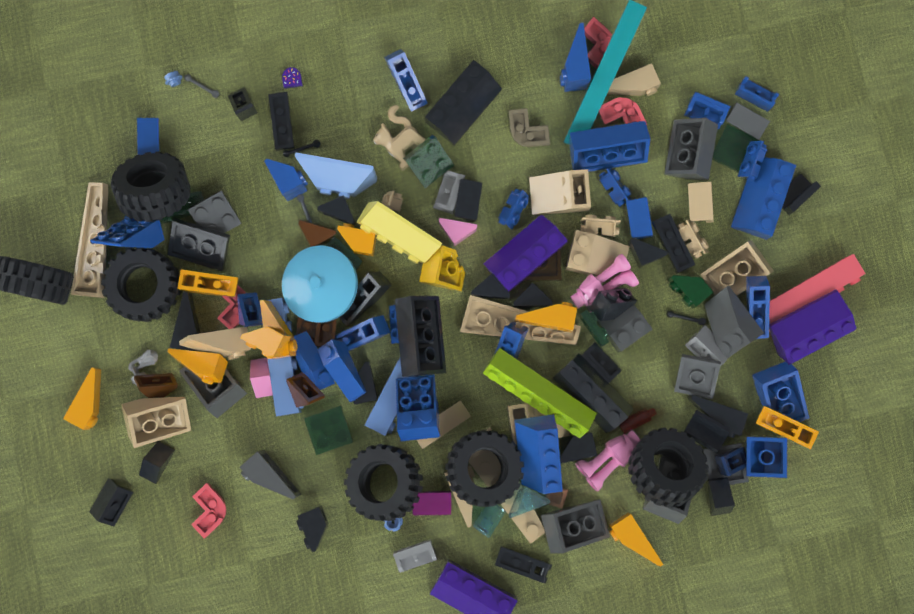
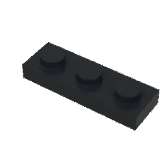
[268,92,295,151]
[652,214,695,273]

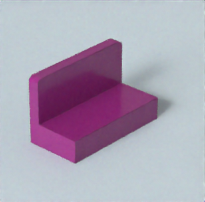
[413,491,451,515]

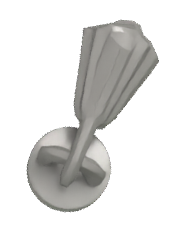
[128,349,158,386]

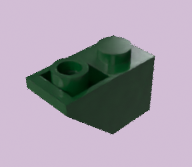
[668,275,713,309]

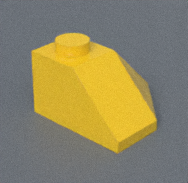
[419,245,465,291]

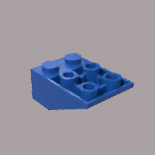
[90,216,165,248]
[396,374,440,441]

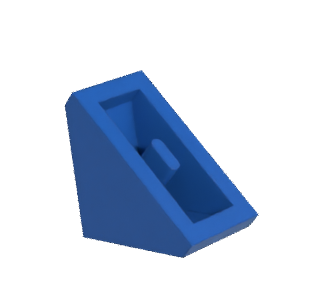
[237,293,263,327]

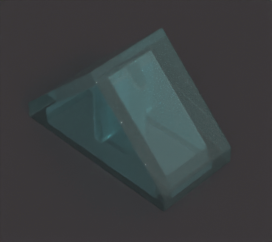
[508,487,550,518]
[473,505,506,538]

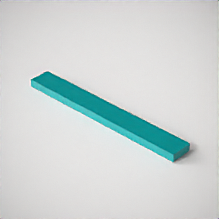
[563,0,647,144]

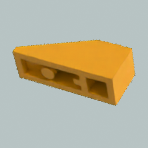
[177,270,238,297]
[260,300,298,359]
[515,302,577,333]
[167,348,228,384]
[63,367,101,430]
[756,406,819,449]
[609,513,664,567]

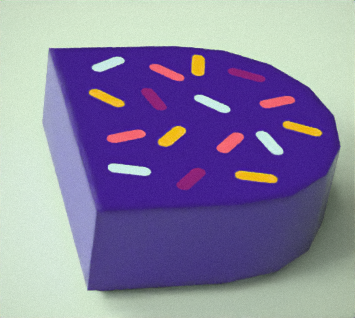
[282,67,303,89]

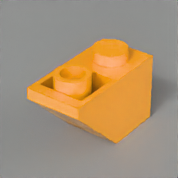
[337,223,377,256]
[240,326,291,359]

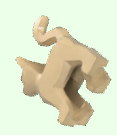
[373,105,431,171]

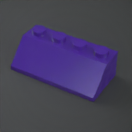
[483,214,568,292]
[769,289,857,365]
[430,559,518,614]

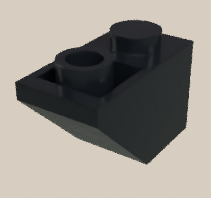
[589,288,637,321]
[296,505,329,553]

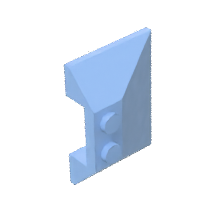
[295,152,377,199]

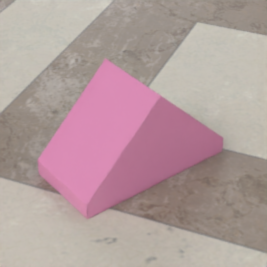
[439,218,477,246]
[250,358,273,398]

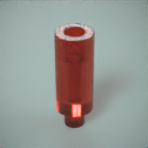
[619,408,657,434]

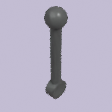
[184,74,220,98]
[297,194,312,223]

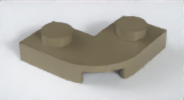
[508,109,550,147]

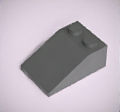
[704,286,764,358]
[585,287,652,353]
[179,367,247,418]
[240,450,301,499]
[643,455,691,524]
[541,499,610,554]

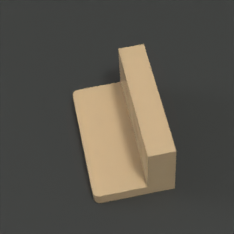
[688,182,714,223]

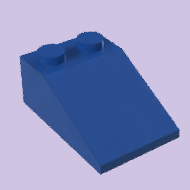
[560,23,591,92]
[752,362,809,422]

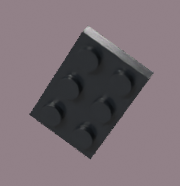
[167,218,230,271]

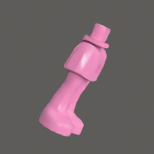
[570,254,639,309]
[575,430,640,492]

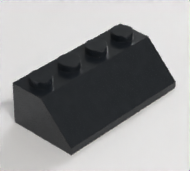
[425,60,502,146]
[395,296,446,377]
[553,353,634,433]

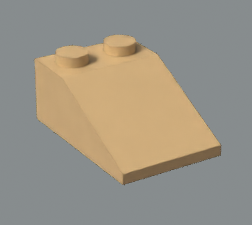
[565,230,629,281]
[700,240,774,296]
[179,327,251,360]
[121,397,191,448]

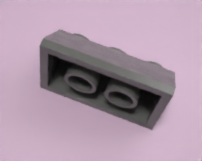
[664,118,718,180]

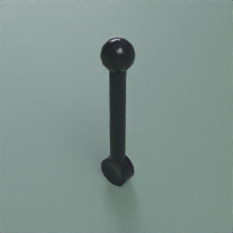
[283,139,321,157]
[667,310,706,325]

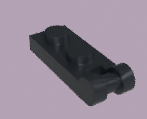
[495,546,552,584]

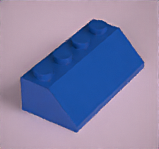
[569,121,650,172]
[731,157,796,240]
[514,414,563,494]

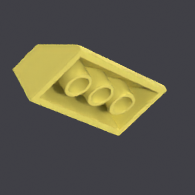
[357,201,442,264]

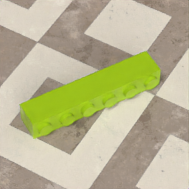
[483,348,597,438]

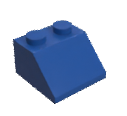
[264,159,308,201]
[746,437,787,478]

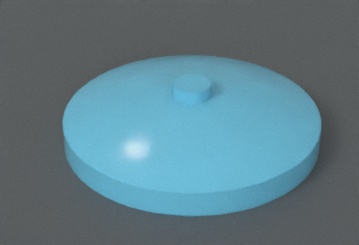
[282,246,358,323]

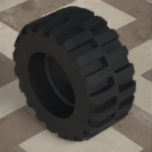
[111,152,191,222]
[101,247,181,322]
[0,256,74,305]
[628,427,709,507]
[445,430,524,507]
[344,444,423,521]

